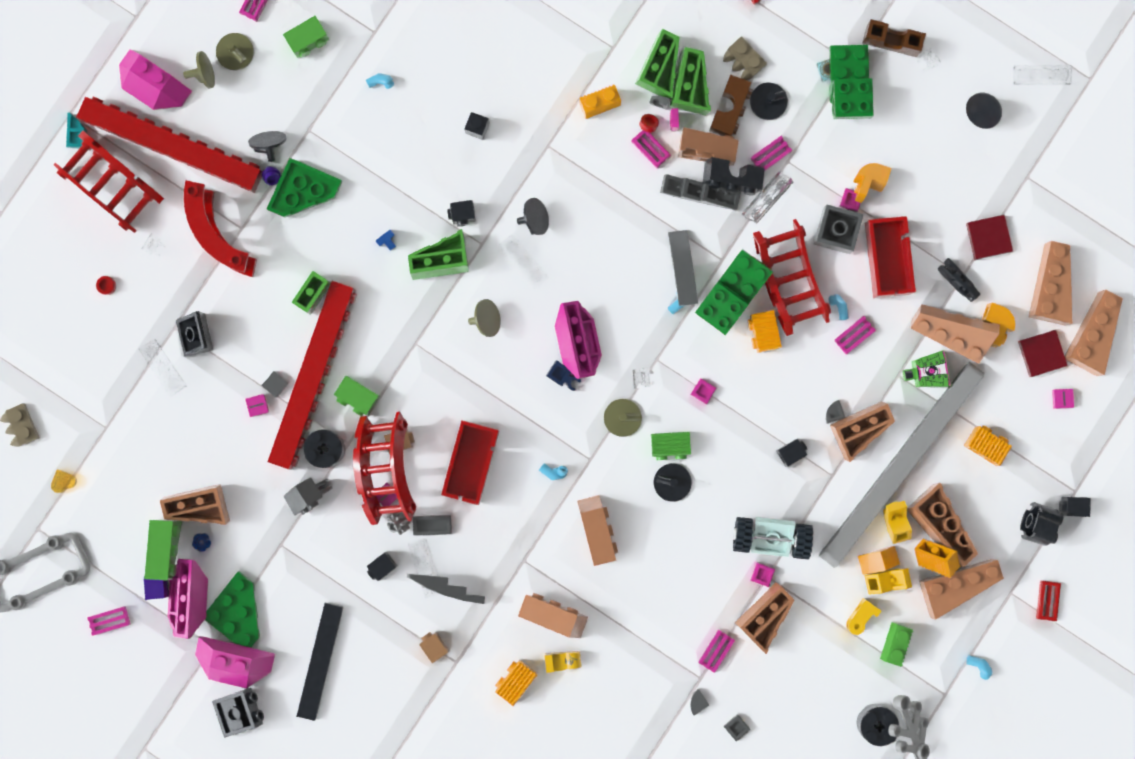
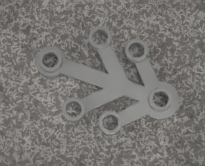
[889,695,930,759]

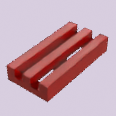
[1036,580,1061,622]

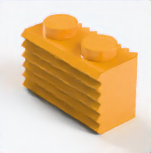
[579,84,621,119]
[747,310,782,353]
[964,425,1012,466]
[914,539,960,578]
[495,659,538,707]

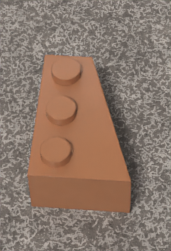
[677,127,739,166]
[159,484,230,525]
[518,592,588,638]

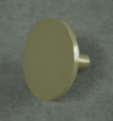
[216,33,254,71]
[183,51,215,89]
[468,299,501,337]
[604,399,642,437]

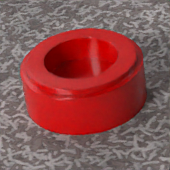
[639,114,659,133]
[96,276,117,295]

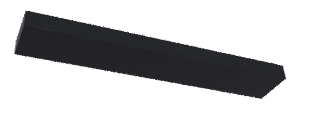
[296,602,344,721]

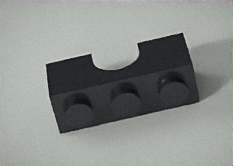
[702,157,765,196]

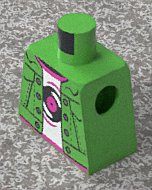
[902,350,951,388]

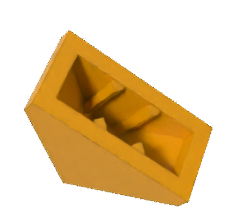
[857,546,900,575]

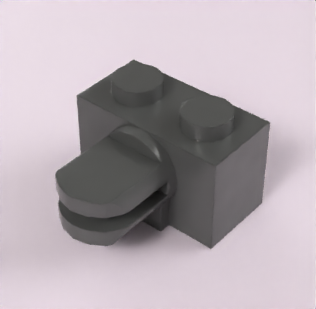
[283,477,333,516]

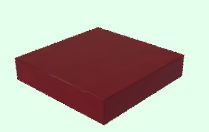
[966,214,1013,260]
[1018,330,1068,377]

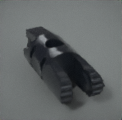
[937,258,981,302]

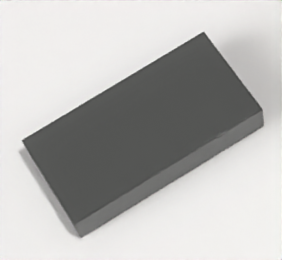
[413,515,452,536]

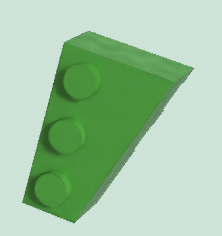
[635,29,680,99]
[670,47,711,116]
[408,229,469,280]
[144,519,182,580]

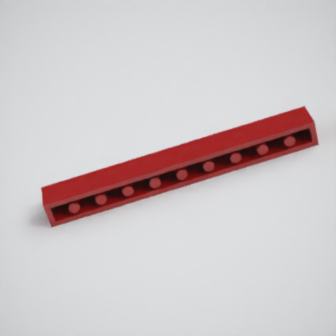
[76,96,262,194]
[267,280,357,470]

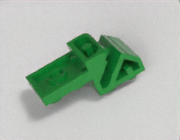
[829,45,874,120]
[695,248,773,336]

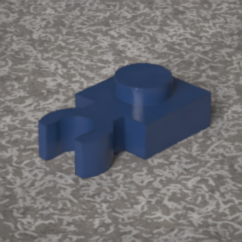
[545,360,581,391]

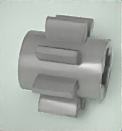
[387,512,411,535]

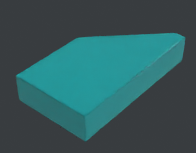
[66,112,88,149]

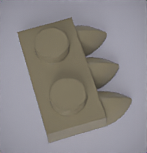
[723,36,767,80]
[0,403,40,447]

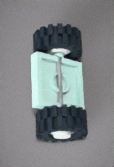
[733,517,814,560]

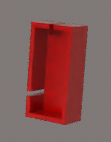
[864,216,916,299]
[441,420,500,505]

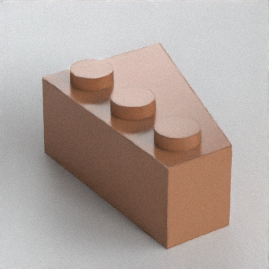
[830,401,895,462]
[577,495,618,566]
[735,582,795,654]

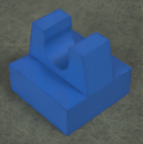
[375,229,396,251]

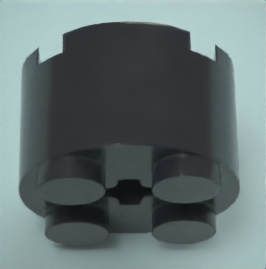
[304,429,346,468]
[1020,502,1064,546]
[856,704,899,747]

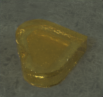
[51,469,77,493]

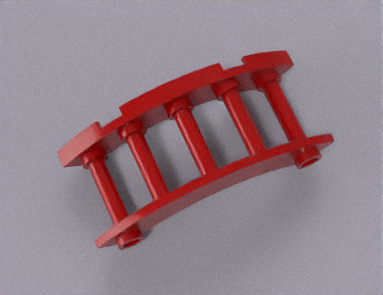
[53,131,165,233]
[184,180,258,278]
[753,219,831,336]
[353,411,417,525]

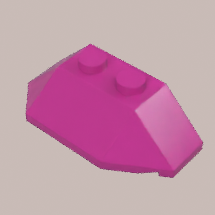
[119,49,192,110]
[554,301,602,379]
[167,559,208,639]
[195,636,275,689]

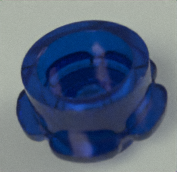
[192,533,211,552]

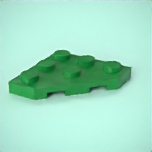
[266,158,343,218]
[205,571,260,648]

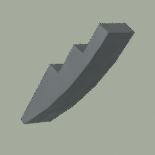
[660,174,741,211]
[668,230,698,306]
[406,574,485,604]

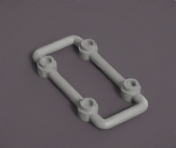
[0,532,91,613]

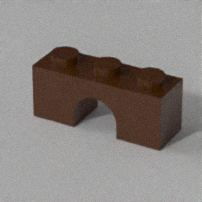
[862,19,926,58]
[709,74,753,136]

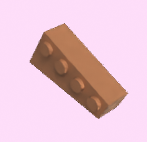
[1028,240,1073,326]
[1065,289,1123,376]
[910,304,1000,364]
[907,482,978,567]
[919,559,1004,620]

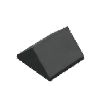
[176,311,214,357]

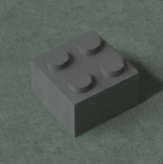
[813,204,864,254]

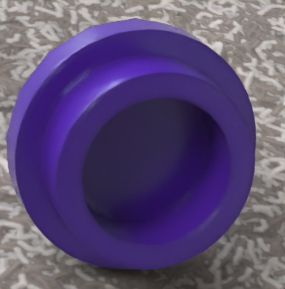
[261,166,281,186]

